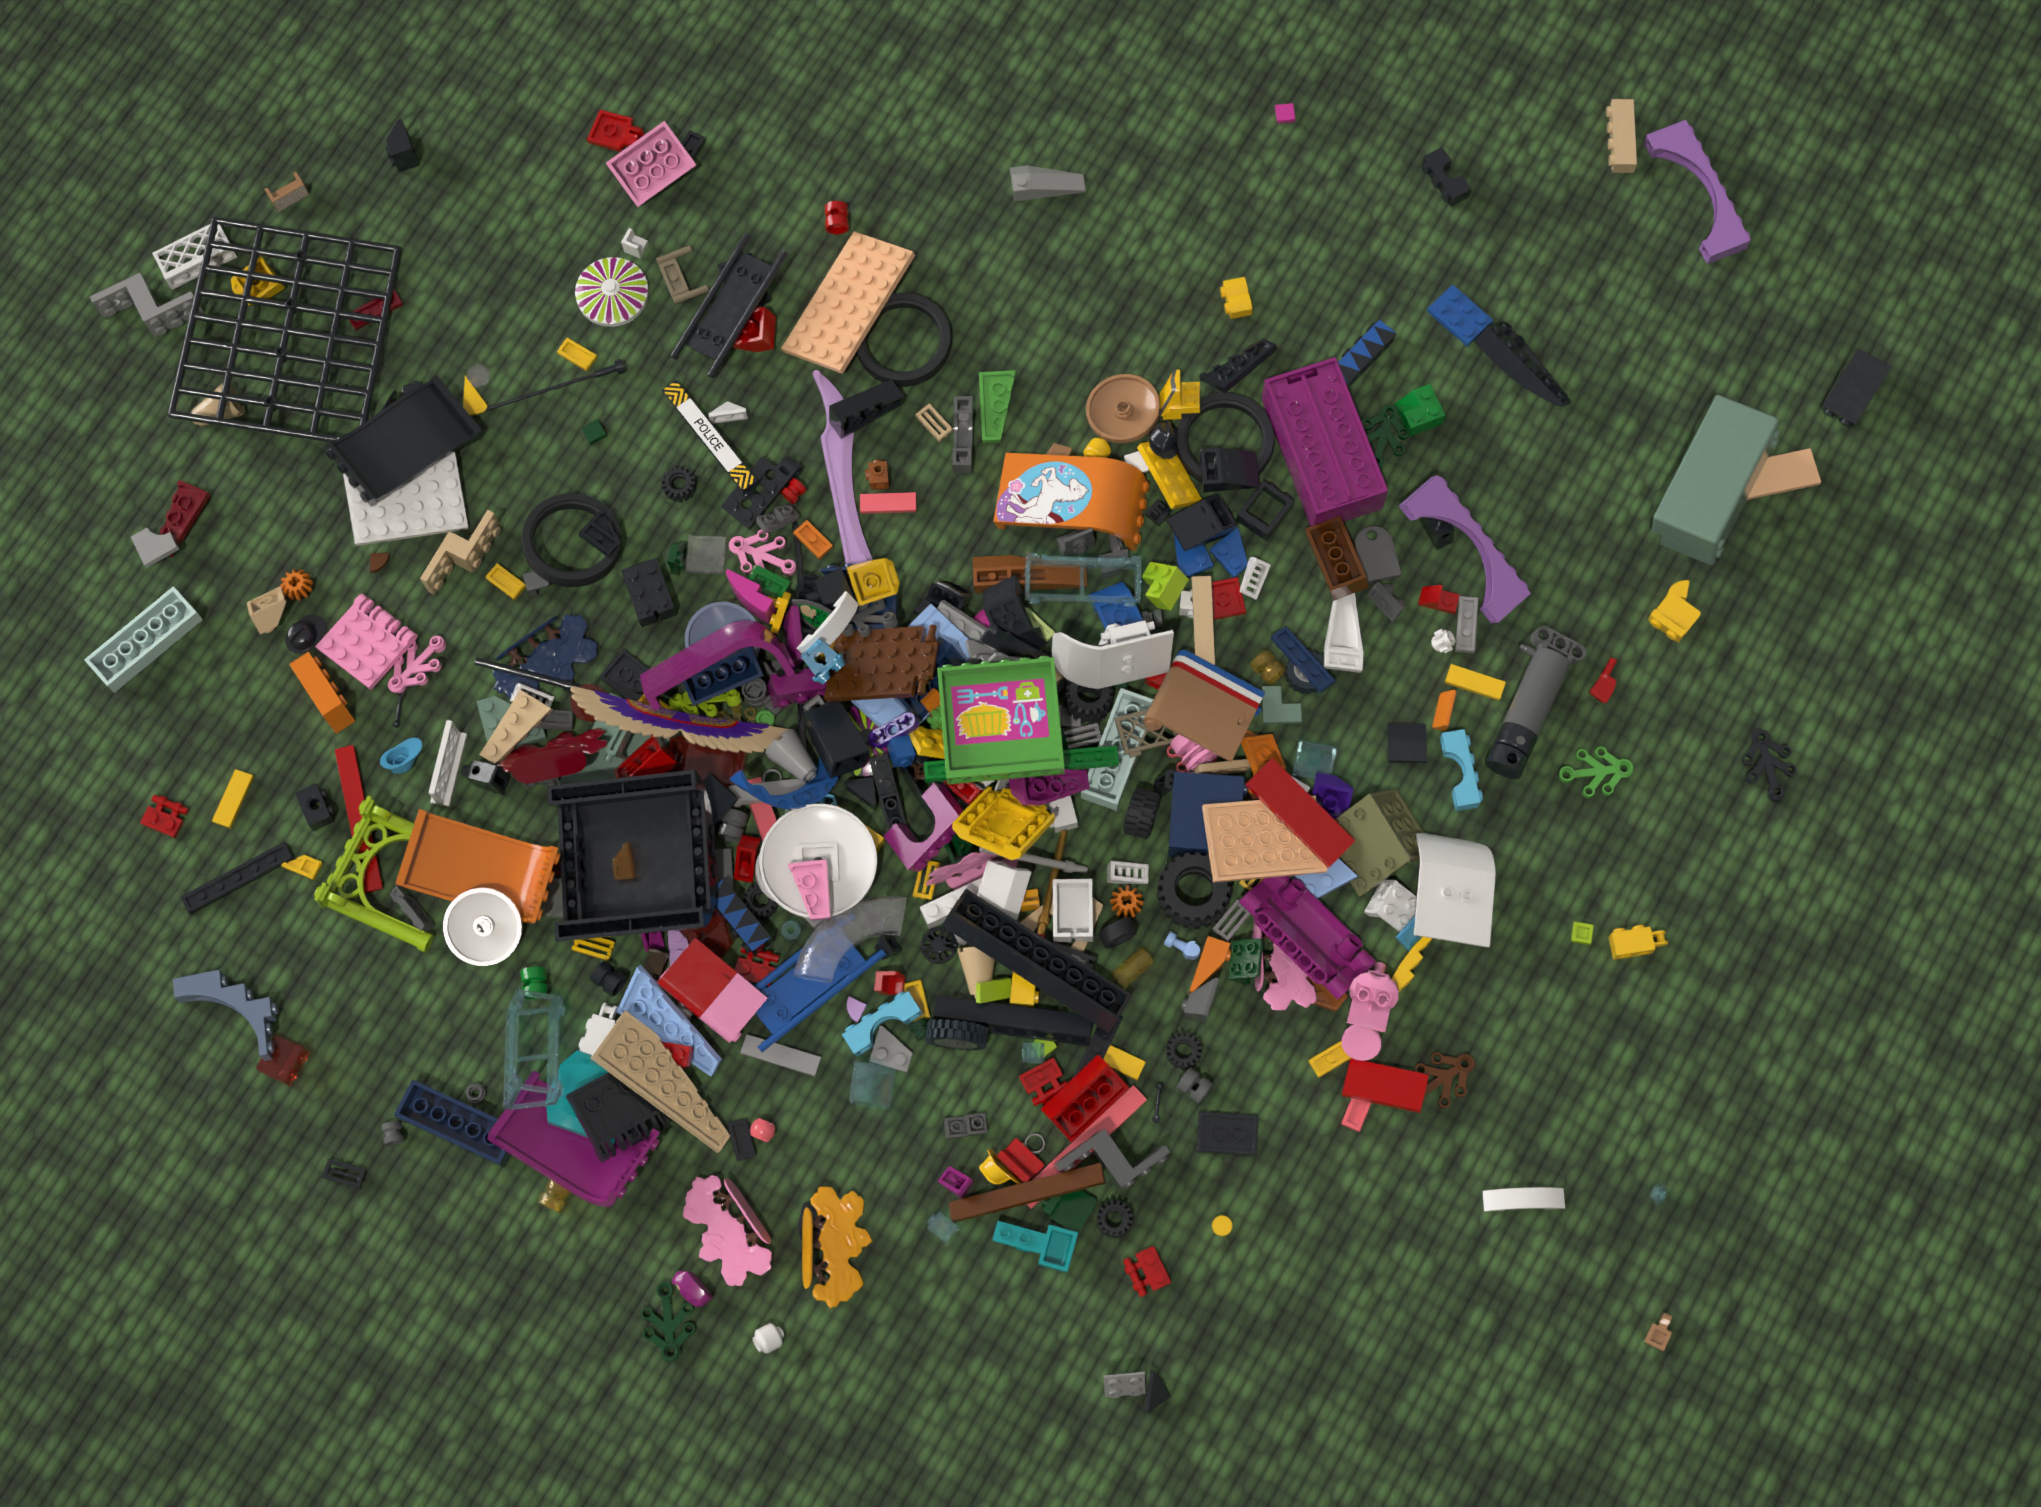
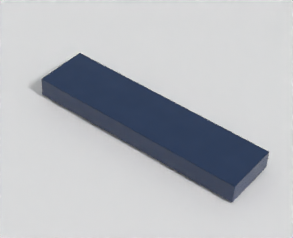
[1271,626,1335,694]

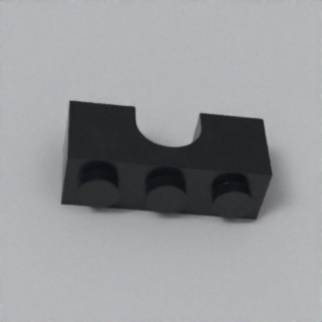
[1421,147,1471,207]

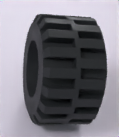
[1065,681,1113,724]
[1123,787,1160,840]

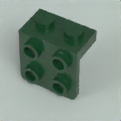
[1228,938,1264,985]
[1042,1190,1097,1233]

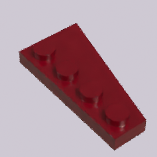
[159,480,211,558]

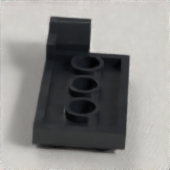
[720,455,804,530]

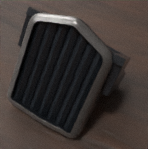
[926,581,972,613]

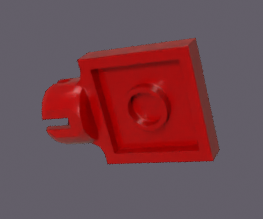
[587,110,644,152]

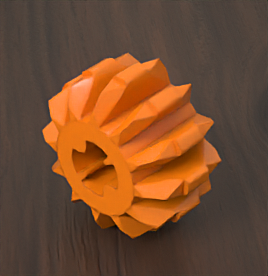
[280,569,313,601]
[1110,886,1143,918]

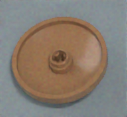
[1086,374,1160,443]

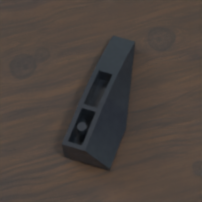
[1474,320,1572,407]

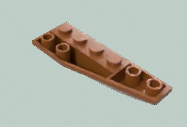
[973,555,1087,594]

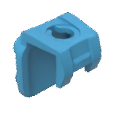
[800,638,845,685]

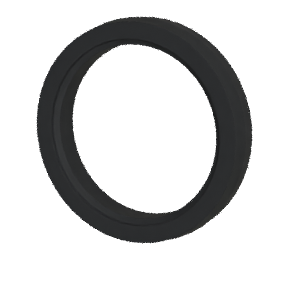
[856,293,952,387]
[1176,393,1274,483]
[522,493,622,587]

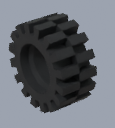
[661,466,697,502]
[743,882,779,919]
[1166,1032,1202,1070]
[1097,1200,1133,1238]

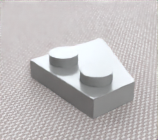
[869,1026,913,1073]

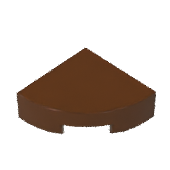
[370,553,390,573]

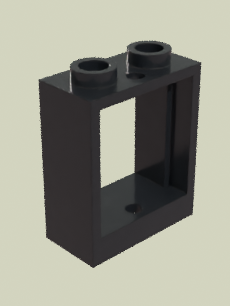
[1236,480,1294,542]

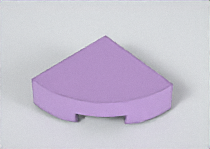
[847,997,867,1023]

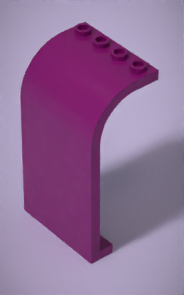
[640,620,795,711]

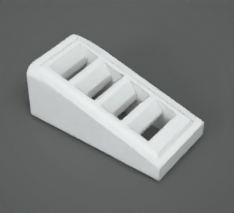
[1239,557,1271,600]
[510,683,554,707]
[1107,861,1149,884]

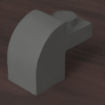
[1099,534,1128,579]

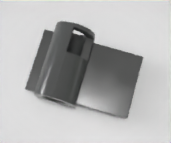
[1056,528,1095,559]

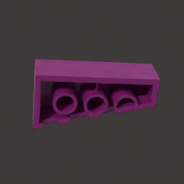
[767,668,829,709]

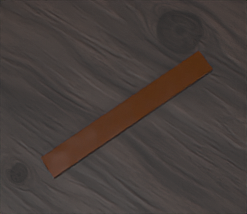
[948,1163,1106,1223]

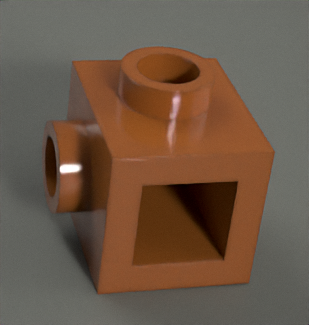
[865,460,889,490]

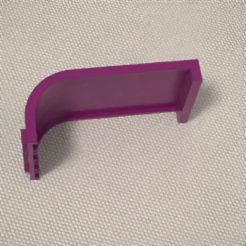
[487,1070,660,1207]

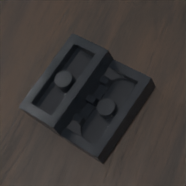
[1387,723,1427,763]

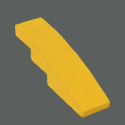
[1392,937,1432,992]

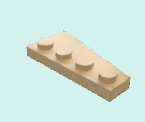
[479,690,553,765]

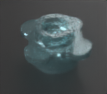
[1650,1184,1667,1205]

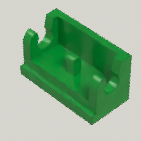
[747,565,791,599]

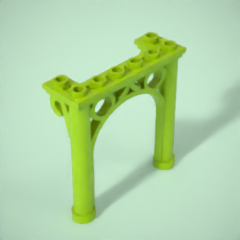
[314,796,434,953]

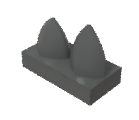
[1367,582,1405,622]

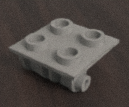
[1103,1372,1146,1398]

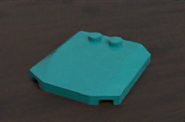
[546,1050,615,1146]

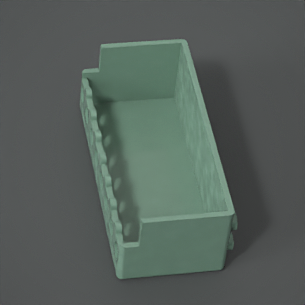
[1652,395,1781,565]

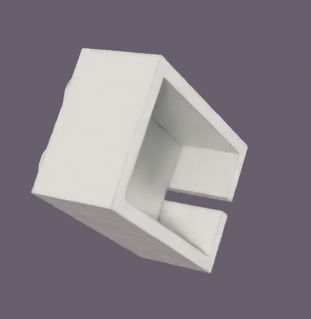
[1053,879,1093,942]

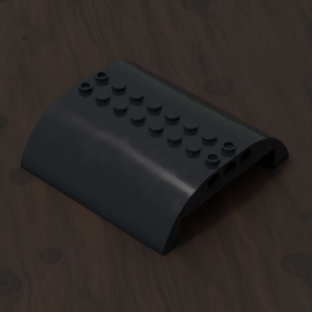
[548,770,717,942]

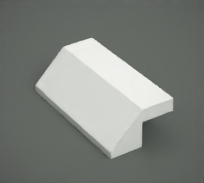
[977,860,1031,921]

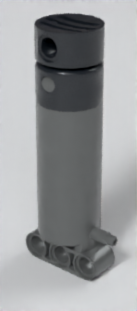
[1485,626,1586,779]

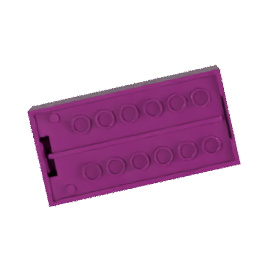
[1261,357,1388,527]

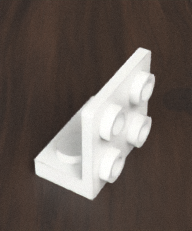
[1364,879,1417,932]

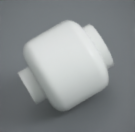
[753,1323,784,1354]

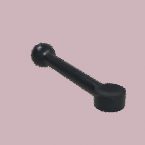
[392,691,406,728]
[1152,1082,1164,1123]

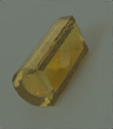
[1111,948,1154,989]

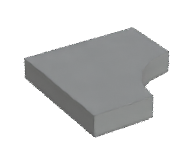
[131,528,179,568]

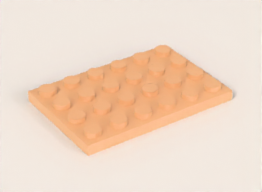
[1202,796,1327,883]

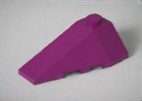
[1009,769,1090,806]

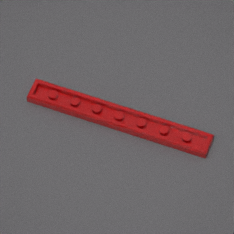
[335,745,384,894]

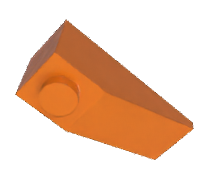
[1189,936,1231,995]

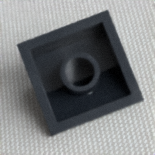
[385,118,420,172]

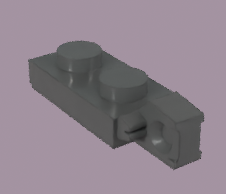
[390,886,435,931]

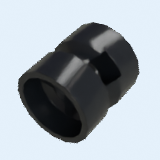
[590,960,627,997]

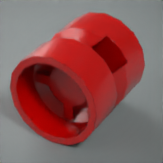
[825,201,849,235]

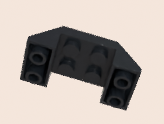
[983,575,1047,647]

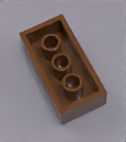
[1305,515,1369,601]

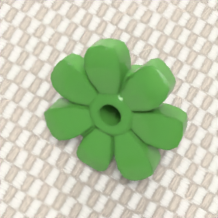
[927,706,942,730]

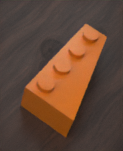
[289,652,355,734]

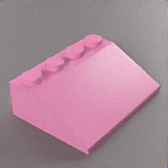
[606,121,697,207]

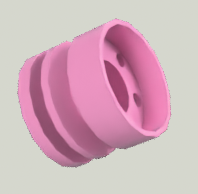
[1170,734,1218,772]

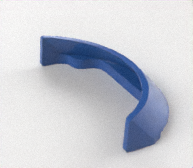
[730,759,838,809]

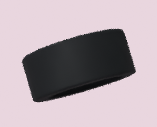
[1098,917,1138,949]

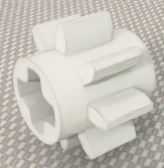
[1431,629,1455,653]

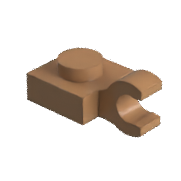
[1644,1313,1672,1351]

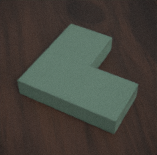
[1262,686,1302,724]

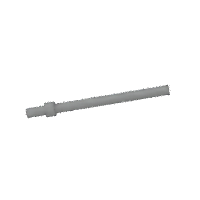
[980,847,1088,874]

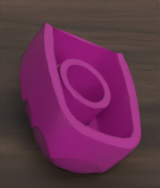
[672,1270,713,1307]

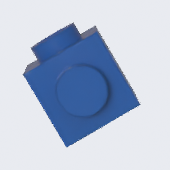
[887,735,916,767]

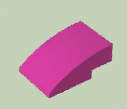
[726,569,777,625]

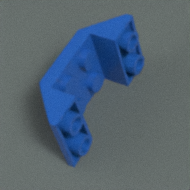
[1088,582,1143,630]

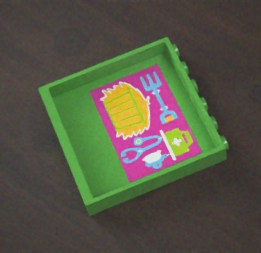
[937,656,1065,785]

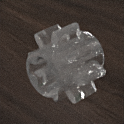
[467,364,490,388]

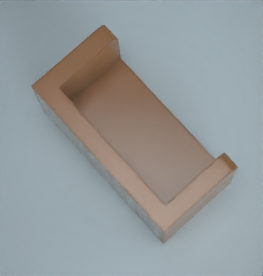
[264,172,309,212]

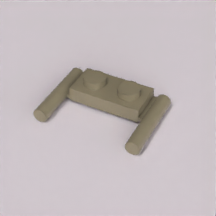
[656,245,709,305]

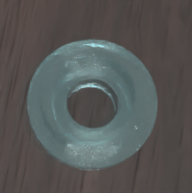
[781,920,801,940]

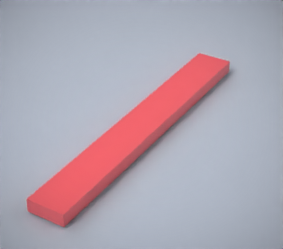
[1027,1085,1147,1209]

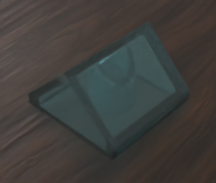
[1292,740,1337,779]

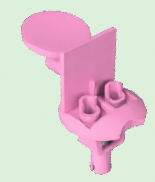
[1342,962,1399,1061]

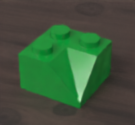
[1394,384,1445,437]

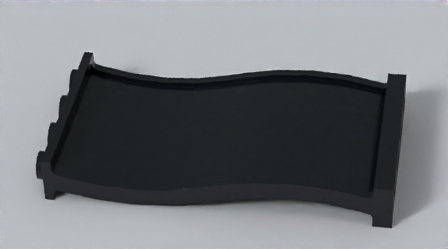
[325,375,482,507]

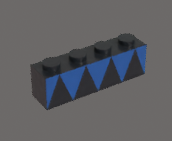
[1337,320,1396,389]
[714,879,773,957]

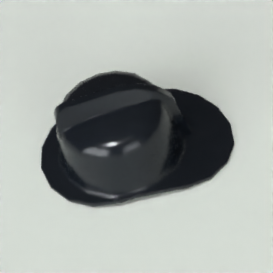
[1149,420,1178,459]
[285,614,326,654]

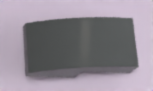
[756,504,800,533]
[944,1113,988,1139]

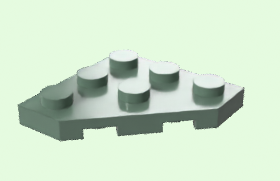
[476,696,547,749]

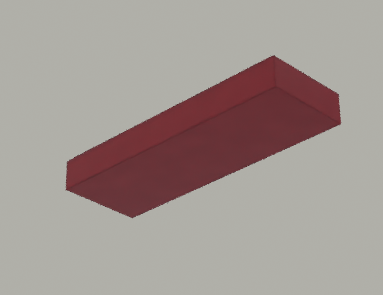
[349,289,403,331]

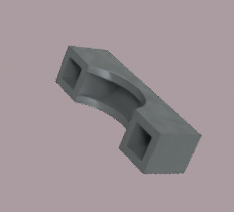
[952,396,973,474]

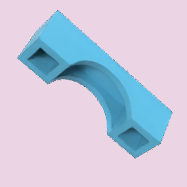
[1440,729,1483,811]
[842,991,923,1057]

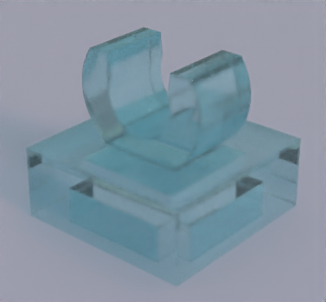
[1022,1042,1044,1063]

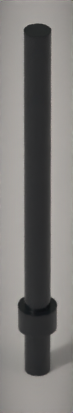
[475,657,588,692]

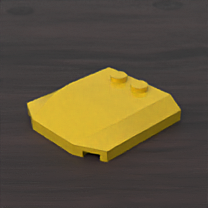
[952,787,1055,860]

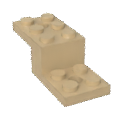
[420,510,501,595]

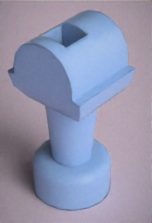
[1164,931,1200,960]

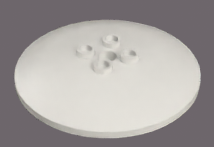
[759,804,877,918]

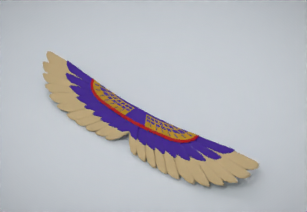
[571,686,788,753]

